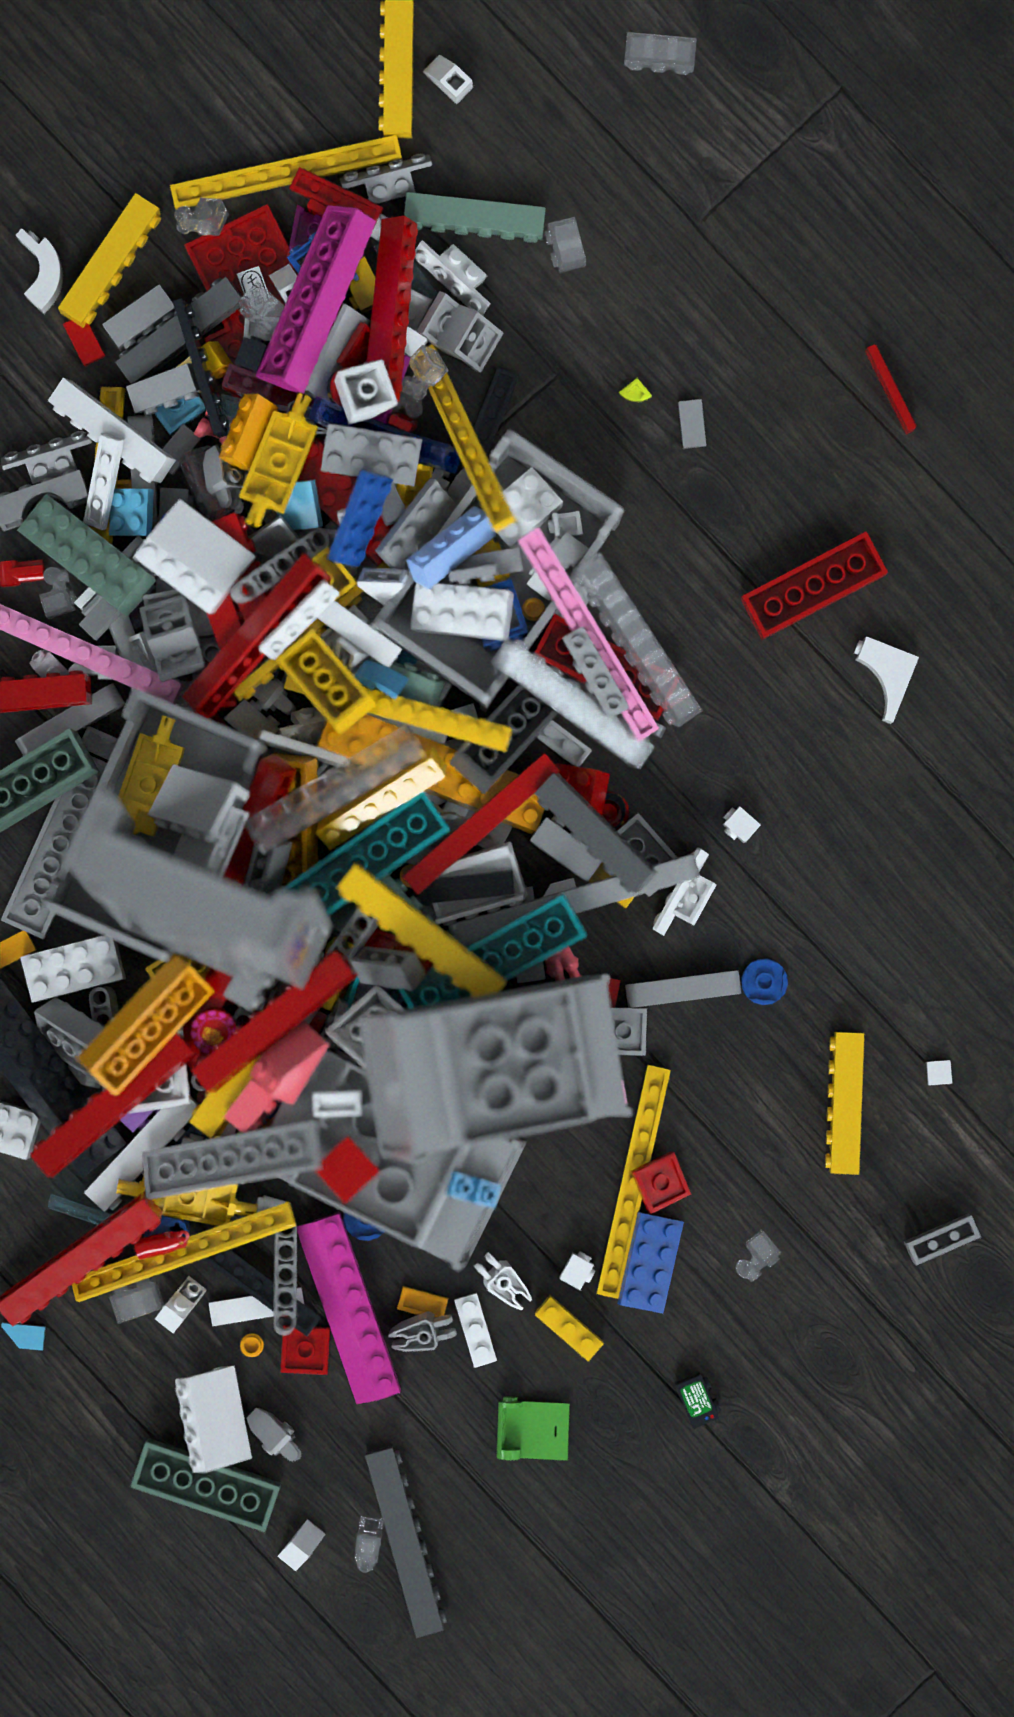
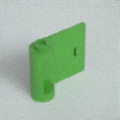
[497,1396,570,1460]

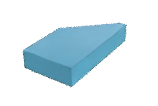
[1,1322,46,1350]

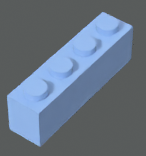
[407,506,496,589]

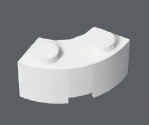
[527,532,589,601]

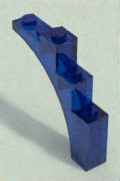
[308,396,460,474]

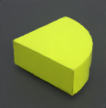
[619,378,652,402]

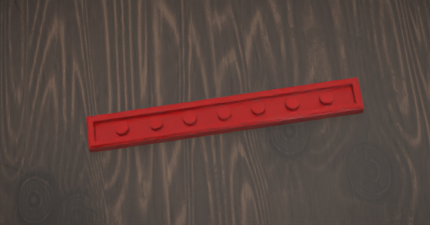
[402,753,560,894]

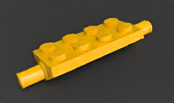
[239,393,318,527]
[118,715,185,837]
[116,1174,258,1226]

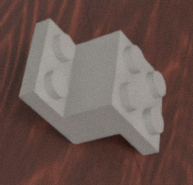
[417,291,503,373]
[140,594,206,682]

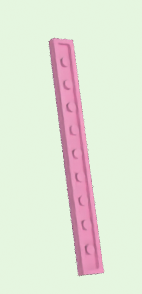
[517,527,659,741]
[0,604,184,705]

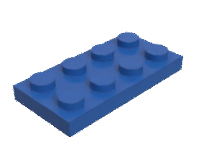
[327,470,393,567]
[617,1212,684,1313]

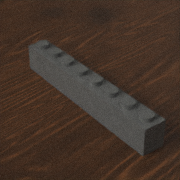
[365,1445,447,1638]

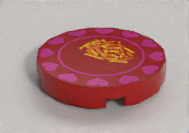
[190,1008,237,1055]

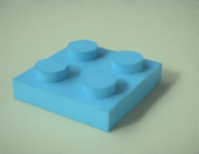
[109,489,154,536]

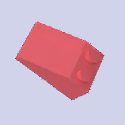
[250,1021,329,1105]
[224,1079,278,1133]

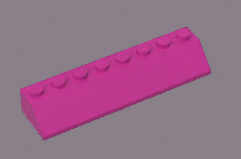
[255,205,376,393]
[297,1212,401,1404]

